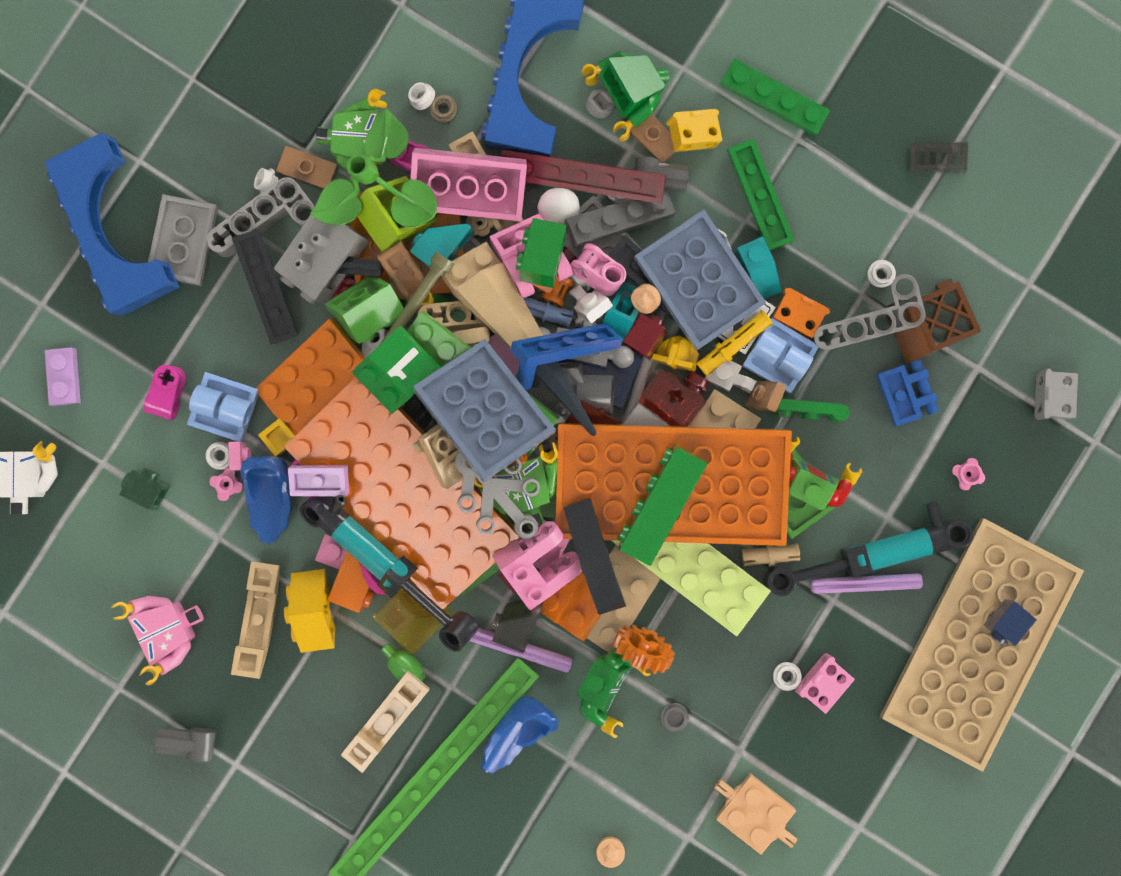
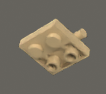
[413,424,471,489]

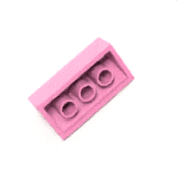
[411,148,527,221]

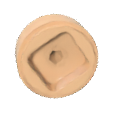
[631,284,661,314]
[596,836,625,868]

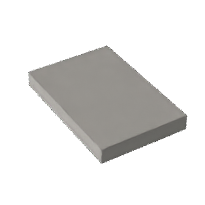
[148,194,219,286]

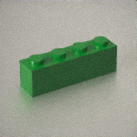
[617,444,708,566]

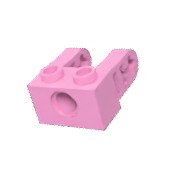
[490,213,572,299]
[492,521,583,610]

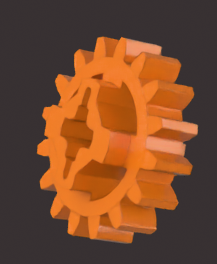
[613,625,675,674]

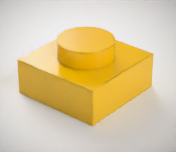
[258,418,295,457]

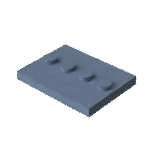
[633,209,766,351]
[413,339,556,483]

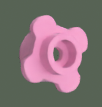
[952,458,985,490]
[210,468,243,501]

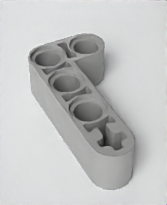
[207,177,315,257]
[814,274,926,350]

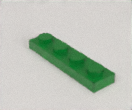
[720,58,830,137]
[727,139,795,251]

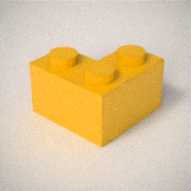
[284,569,336,653]

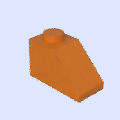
[327,551,375,613]

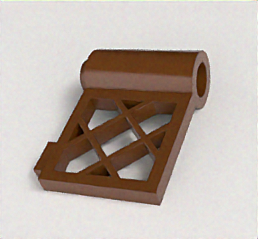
[885,279,981,363]

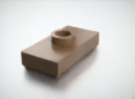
[630,115,675,163]
[276,146,339,190]
[376,240,425,302]
[745,381,786,412]

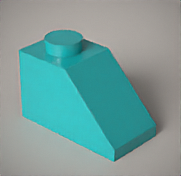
[410,224,475,269]
[734,236,782,300]
[602,281,639,346]

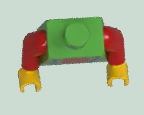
[789,437,862,511]

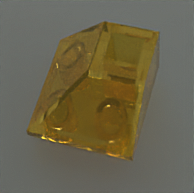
[373,579,453,655]

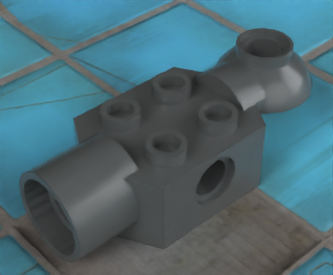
[515,362,615,424]

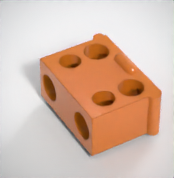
[771,288,830,339]

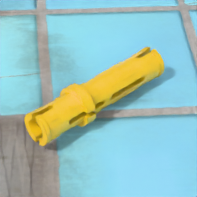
[696,310,773,377]

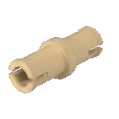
[742,543,800,567]

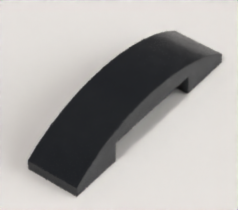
[563,498,626,615]

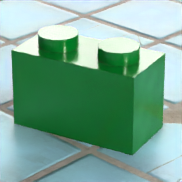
[516,218,567,288]

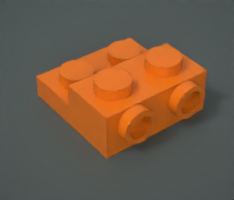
[535,572,602,641]

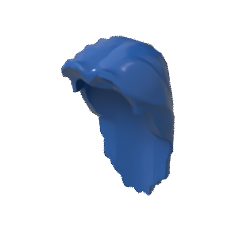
[240,456,292,544]
[481,697,559,774]

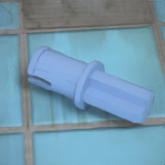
[524,297,574,327]

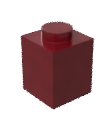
[623,313,668,361]

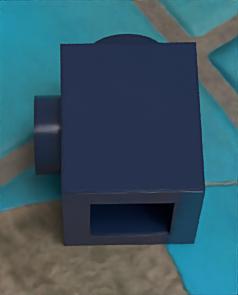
[984,599,1037,646]

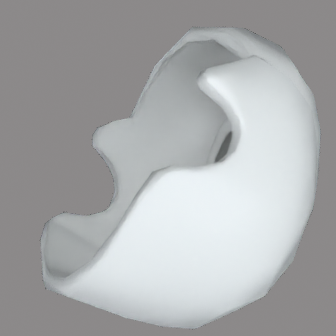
[537,188,580,224]

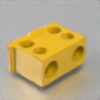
[666,109,722,152]

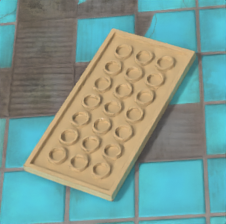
[879,518,1084,772]

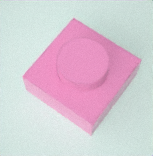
[228,442,251,471]
[315,534,346,569]

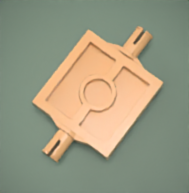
[714,773,797,855]

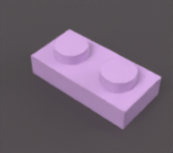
[45,348,81,406]
[288,465,349,496]

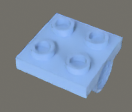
[742,318,819,394]
[187,372,259,442]

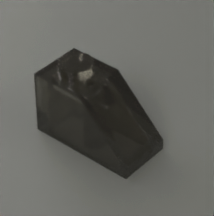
[491,600,544,653]

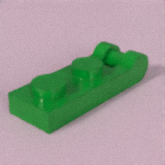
[774,399,850,423]

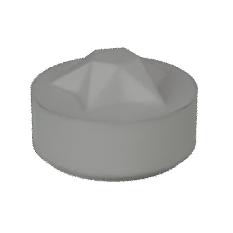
[586,89,615,119]

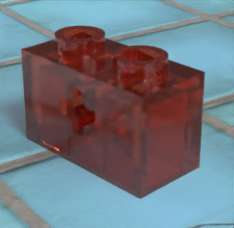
[639,369,706,427]

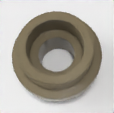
[430,95,457,123]

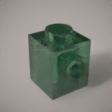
[119,467,171,510]

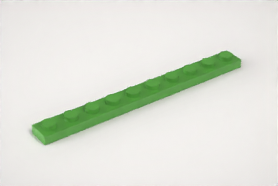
[329,657,539,876]

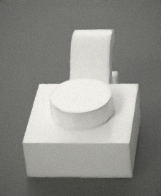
[569,285,613,323]
[705,361,757,393]

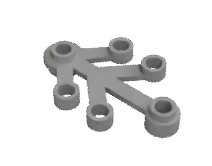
[455,452,540,539]

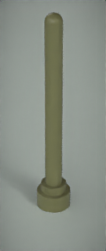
[380,251,455,344]

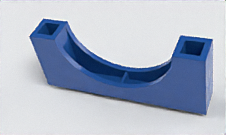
[481,0,584,156]
[45,132,180,316]

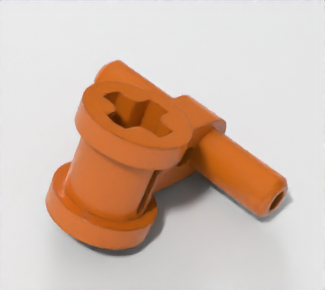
[532,278,574,308]

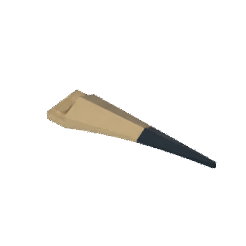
[440,242,596,436]

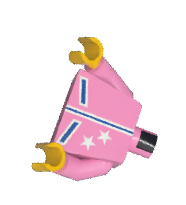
[110,596,204,685]

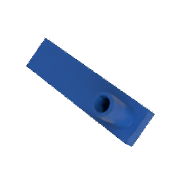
[510,323,622,390]

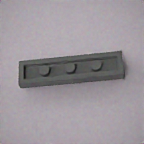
[564,188,676,248]

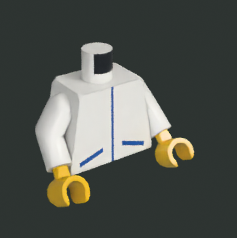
[0,441,58,514]

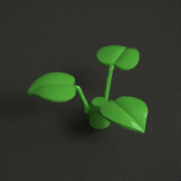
[310,109,437,227]

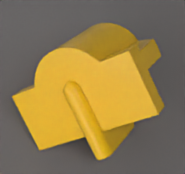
[652,335,699,372]

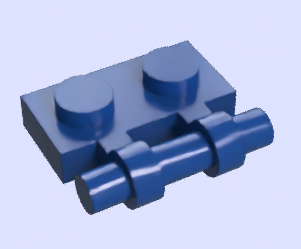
[875,360,939,427]

